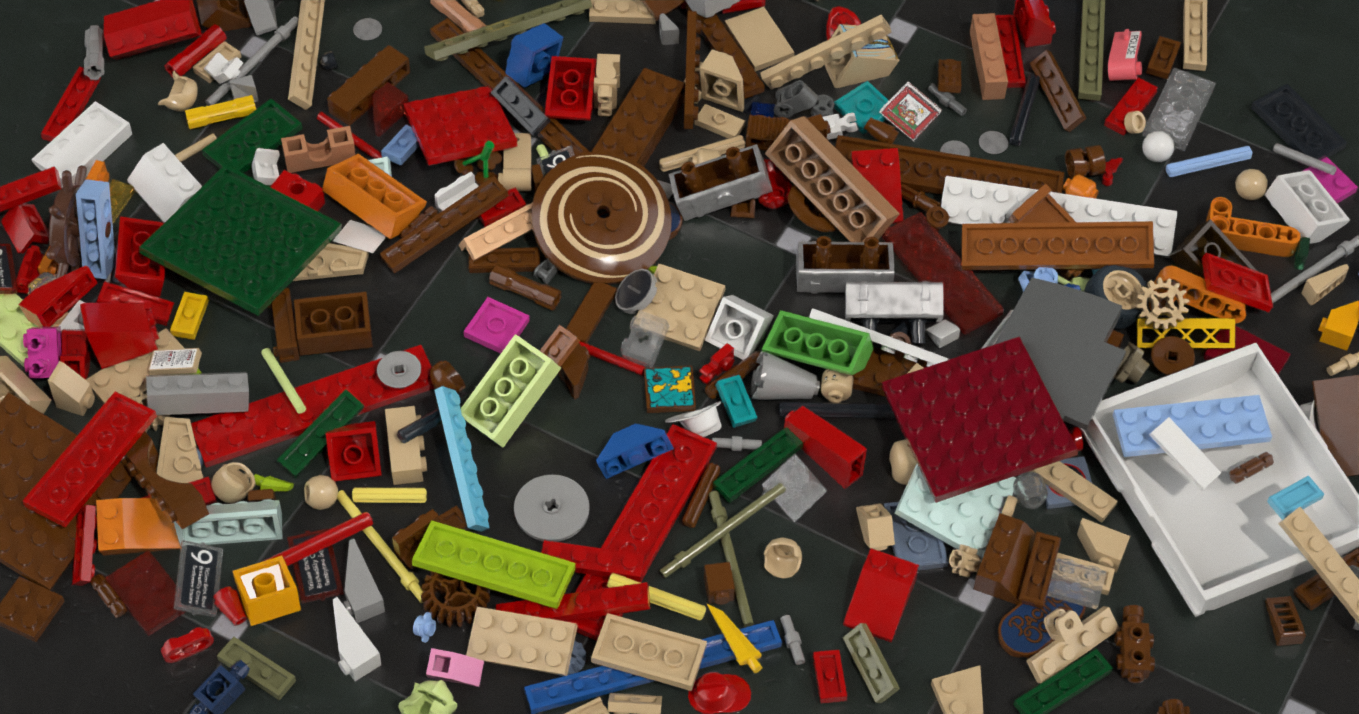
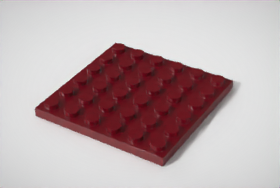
[882,336,1078,503]

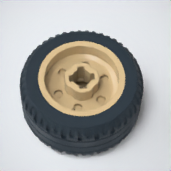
[1084,265,1149,329]

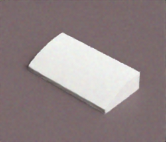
[32,101,132,188]

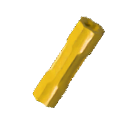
[185,95,256,129]

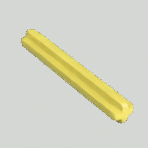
[607,573,706,620]

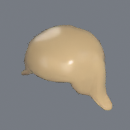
[158,71,198,112]

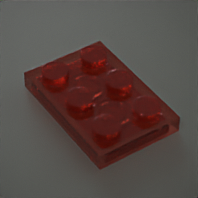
[105,550,192,636]

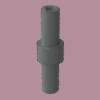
[928,83,967,116]

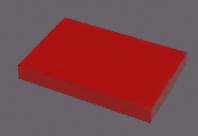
[1202,253,1273,312]

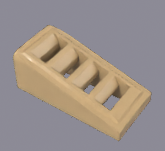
[1302,264,1349,306]

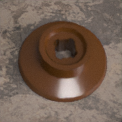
[1151,336,1195,375]

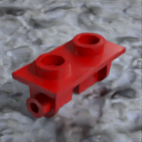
[12,245,45,294]

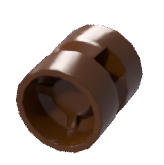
[1065,145,1106,179]

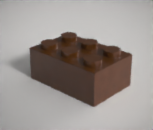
[294,292,373,356]

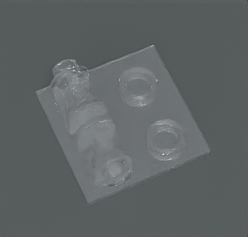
[762,454,827,522]

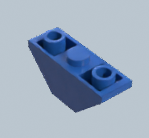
[596,424,674,479]

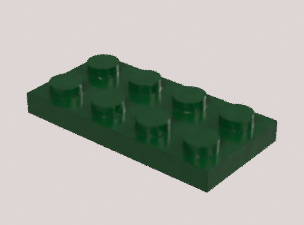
[202,99,303,173]

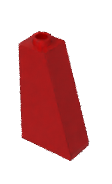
[784,406,867,489]

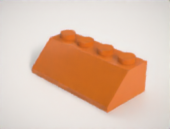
[323,154,427,239]

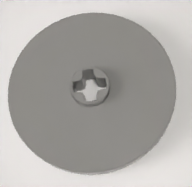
[514,475,589,542]

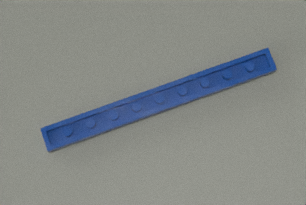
[524,620,782,714]

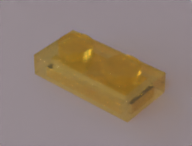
[109,179,135,224]

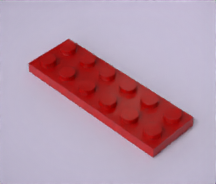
[22,391,157,527]

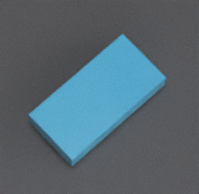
[1267,475,1324,520]

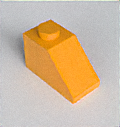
[1318,301,1359,351]

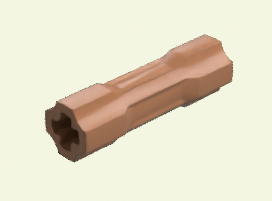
[430,0,486,33]

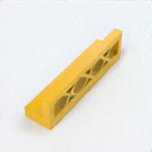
[1136,318,1235,348]

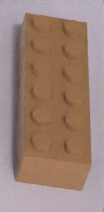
[765,116,900,242]

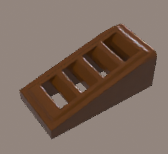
[1265,596,1306,646]

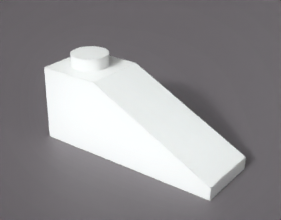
[333,597,381,681]

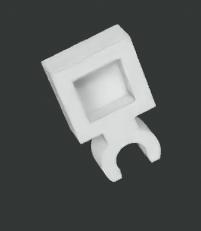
[823,113,858,140]

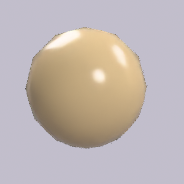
[1235,169,1268,201]
[304,475,338,510]

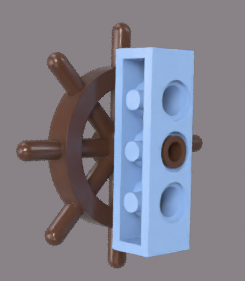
[46,165,116,279]

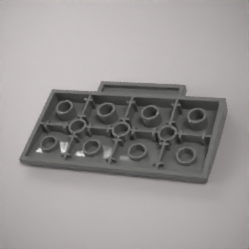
[994,278,1126,430]

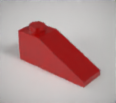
[18,265,97,327]

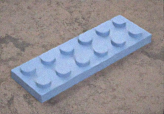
[1113,395,1272,457]

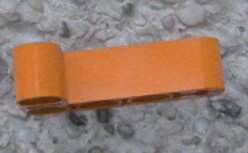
[1206,197,1301,257]
[1149,266,1246,324]

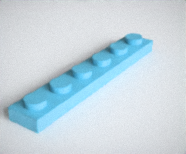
[435,386,490,532]

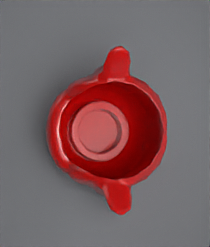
[757,161,792,209]

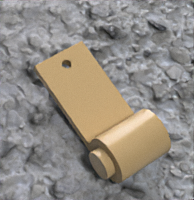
[498,133,531,191]

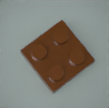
[0,576,64,642]

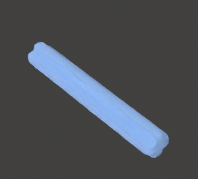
[1165,146,1252,177]

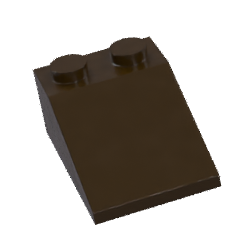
[1169,219,1257,279]

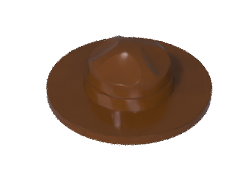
[788,185,838,232]

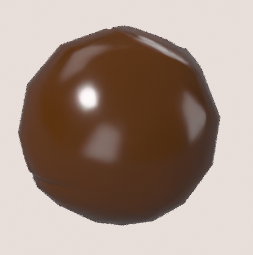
[430,360,466,393]

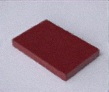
[1204,326,1291,376]

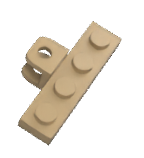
[1026,606,1120,683]

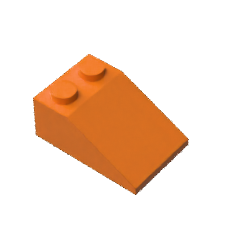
[96,498,180,556]

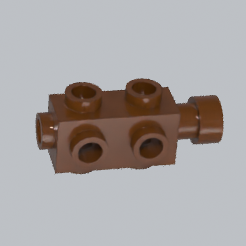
[1115,605,1155,683]

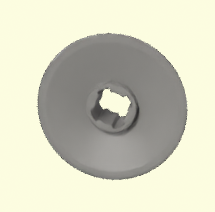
[377,351,421,388]

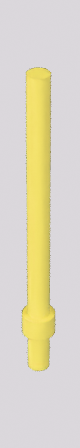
[337,490,423,603]

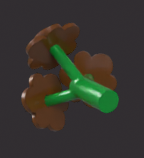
[454,141,502,185]

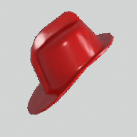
[688,672,751,714]

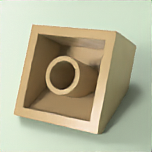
[700,50,744,112]

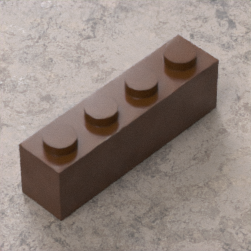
[327,45,410,126]

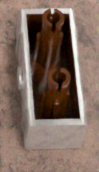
[669,144,773,221]
[796,236,895,294]

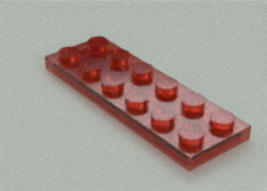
[882,212,1004,335]

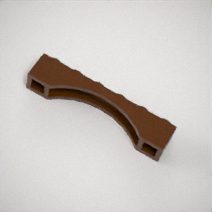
[120,432,209,529]

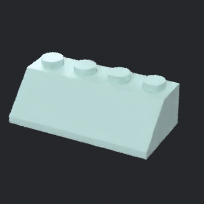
[174,499,282,547]

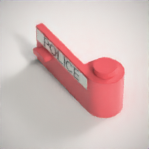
[1108,29,1142,81]

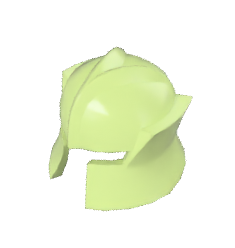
[398,680,457,714]

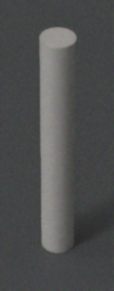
[1273,143,1337,175]

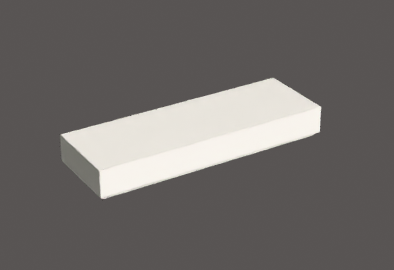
[1150,417,1221,491]

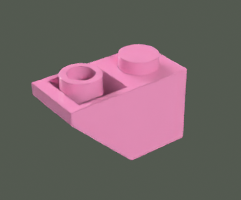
[426,648,484,687]

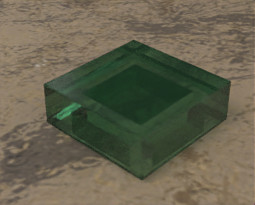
[1294,237,1310,270]

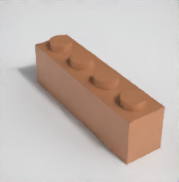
[970,13,1008,100]

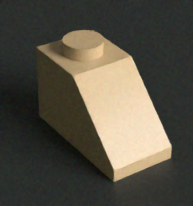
[48,361,95,416]
[856,503,895,551]
[1077,518,1130,573]

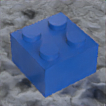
[505,23,563,88]

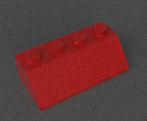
[104,0,202,60]

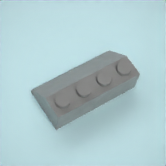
[146,372,249,415]

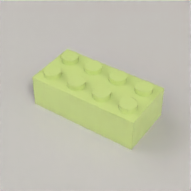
[461,334,561,447]

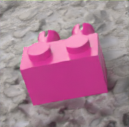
[23,326,62,378]

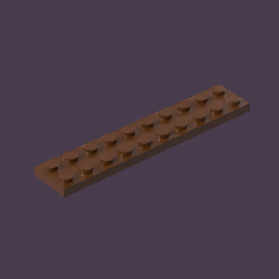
[835,135,1064,195]

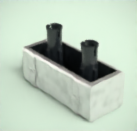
[845,281,943,345]

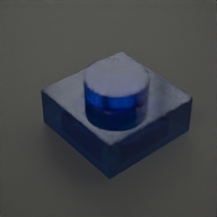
[751,102,775,118]

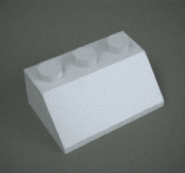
[127,143,202,223]
[1264,170,1350,245]

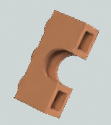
[281,126,355,173]

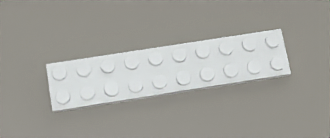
[941,176,1177,258]

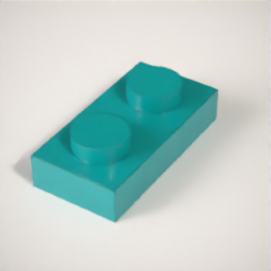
[716,375,757,428]

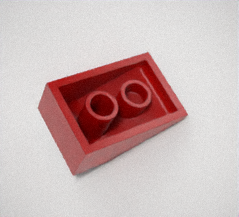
[545,56,597,121]
[851,148,903,224]
[843,548,919,643]

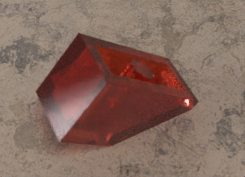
[372,82,409,137]

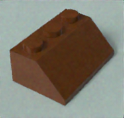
[197,0,252,32]
[973,513,1036,605]

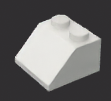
[705,295,774,360]

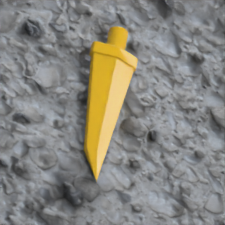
[707,604,762,673]

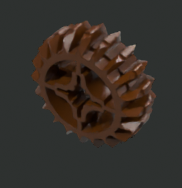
[421,571,491,627]

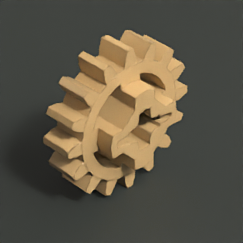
[1135,278,1189,331]

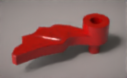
[1102,158,1123,186]

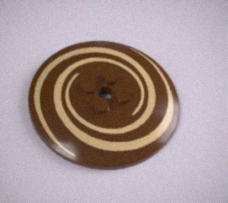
[531,152,672,285]

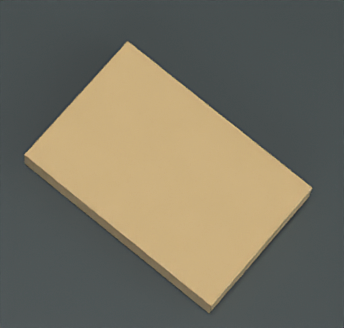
[724,7,794,72]

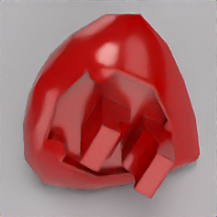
[826,6,861,40]

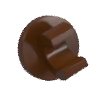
[925,206,949,231]

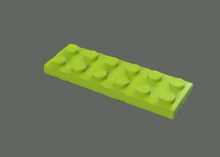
[412,521,575,609]

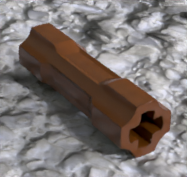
[489,264,562,310]

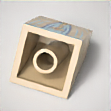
[824,24,899,88]

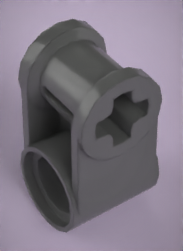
[774,80,818,118]

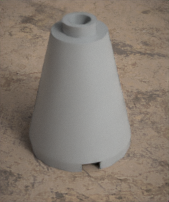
[750,351,820,400]

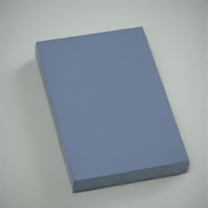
[884,502,948,570]

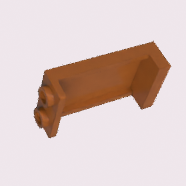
[1008,184,1085,280]

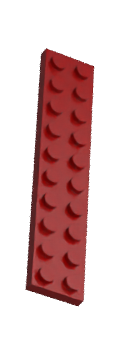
[191,345,435,468]
[565,424,717,641]

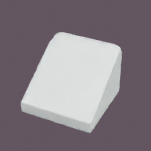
[925,320,960,348]

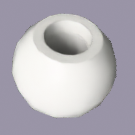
[1142,131,1174,162]

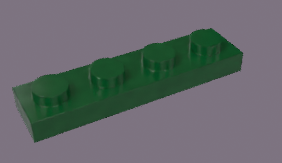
[277,389,364,478]
[713,427,803,503]
[1014,649,1113,714]

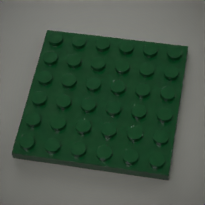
[139,164,342,316]

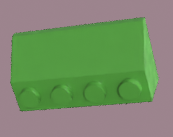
[762,310,873,375]

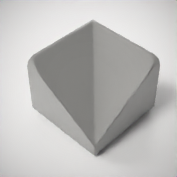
[659,14,679,45]
[229,75,258,102]

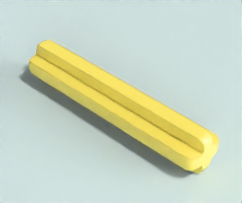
[352,488,427,503]

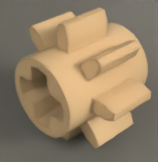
[949,544,981,577]

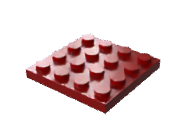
[403,86,518,165]

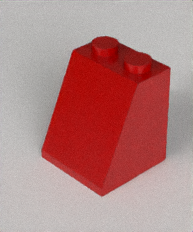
[80,303,160,369]

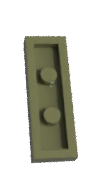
[843,623,900,703]
[217,636,296,700]

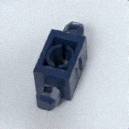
[189,660,250,714]

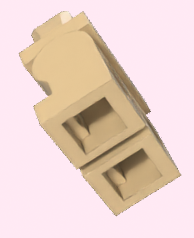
[594,54,620,116]

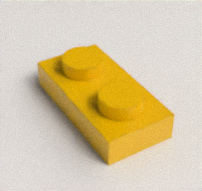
[170,292,209,340]

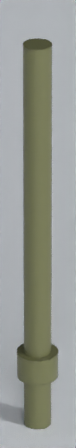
[659,483,786,578]
[709,491,754,628]

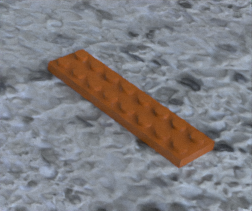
[962,221,1154,270]

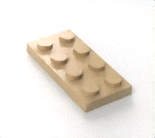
[86,328,185,405]
[466,607,578,676]
[591,613,707,691]

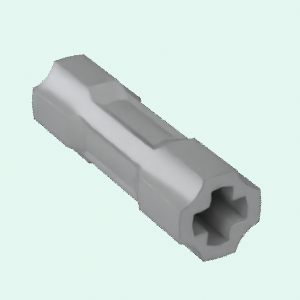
[84,25,105,80]

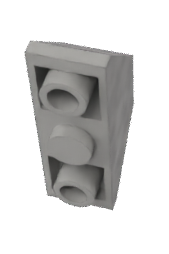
[244,0,278,35]

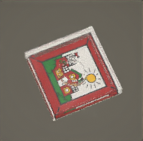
[880,82,942,141]

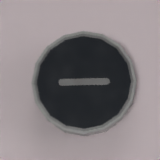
[615,269,657,314]

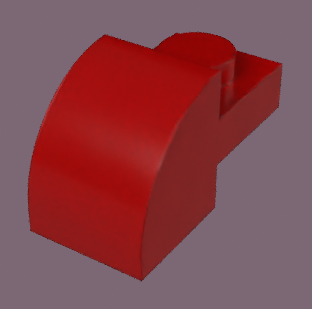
[60,329,90,380]

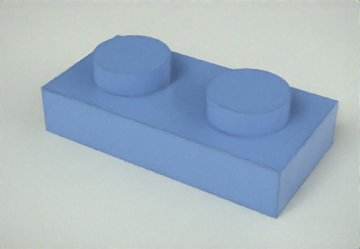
[381,125,420,165]

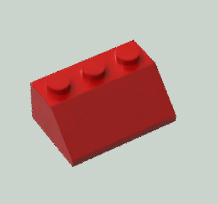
[115,217,165,297]

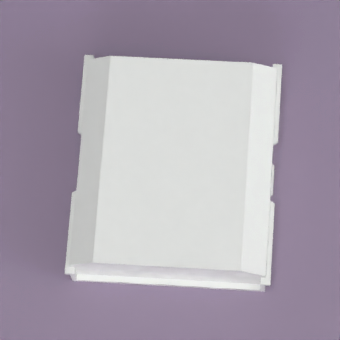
[1078,343,1359,617]

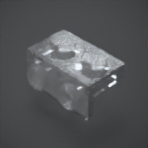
[1047,558,1107,609]

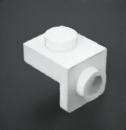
[204,53,243,84]
[251,148,280,185]

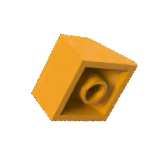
[233,556,301,626]

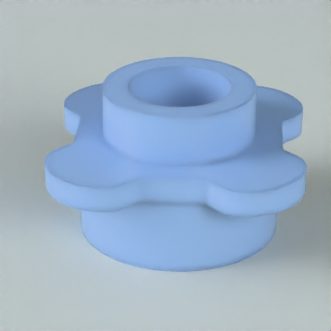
[413,612,436,643]

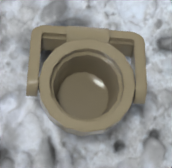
[1114,342,1150,384]

